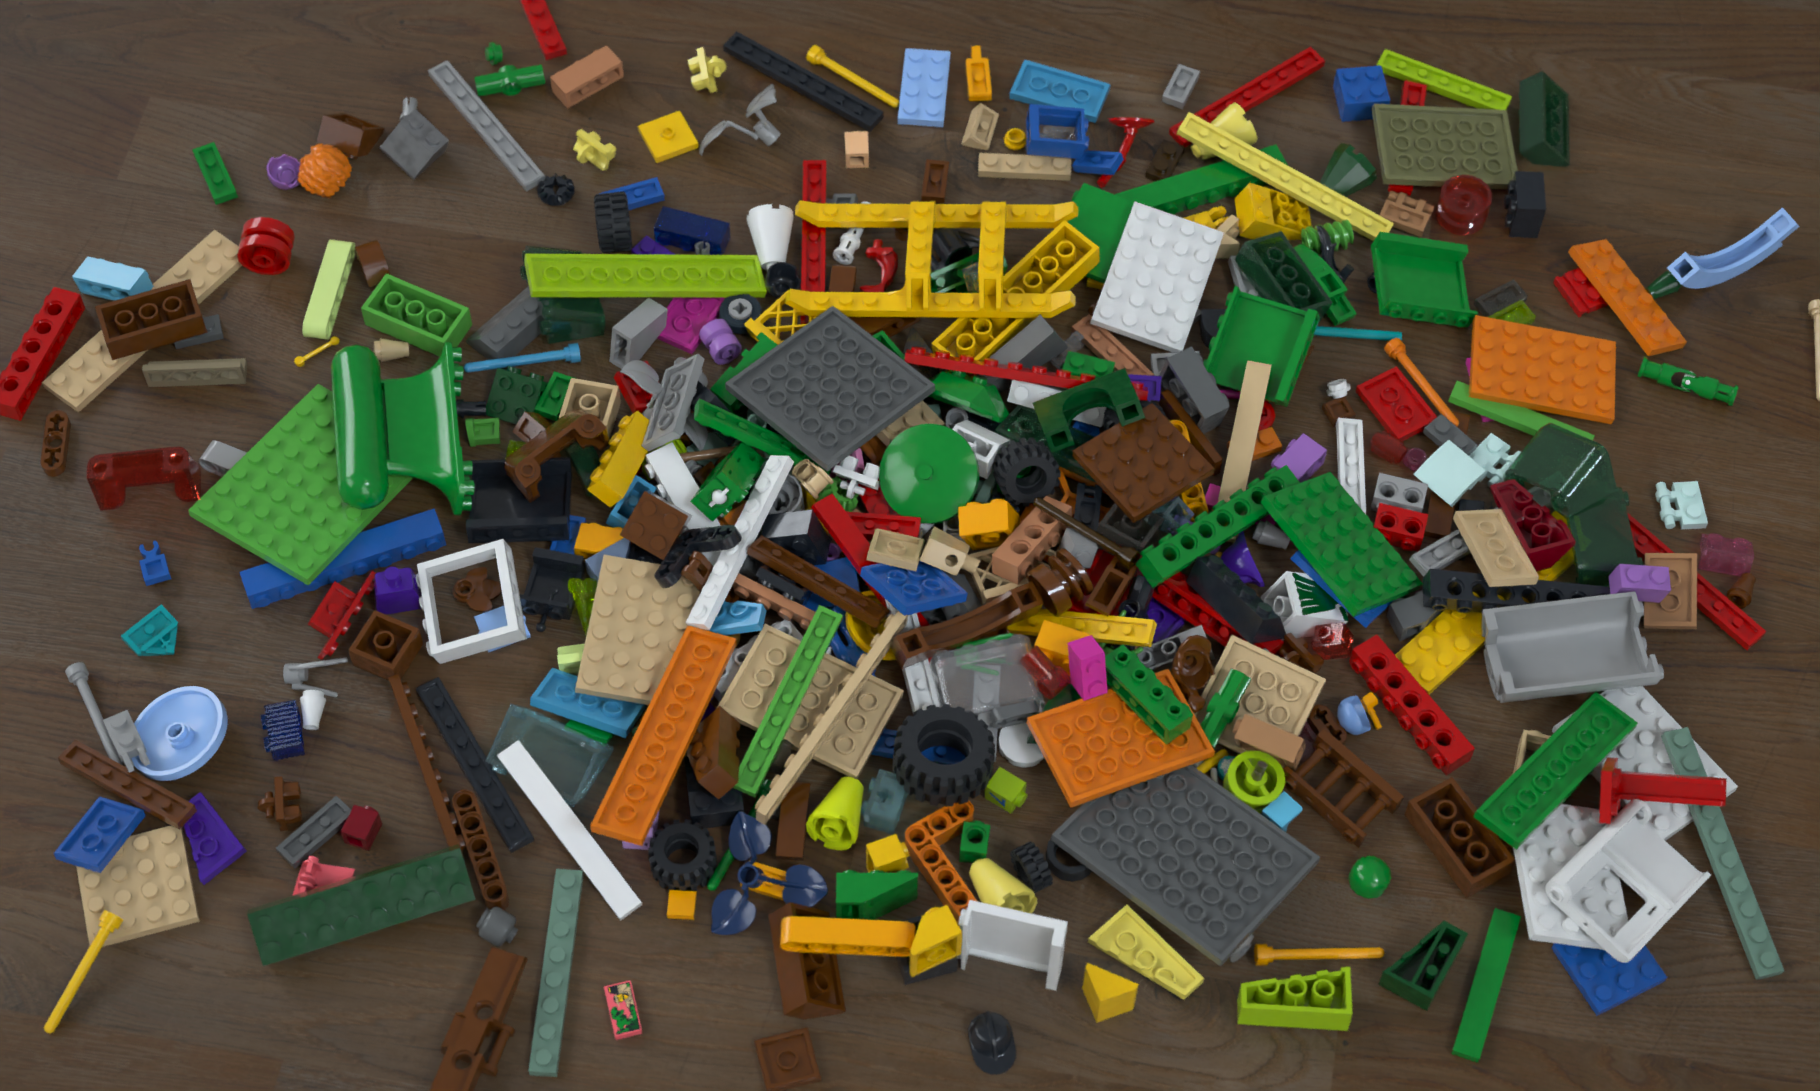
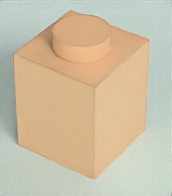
[845,131,869,168]

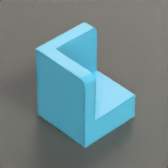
[1261,791,1302,832]

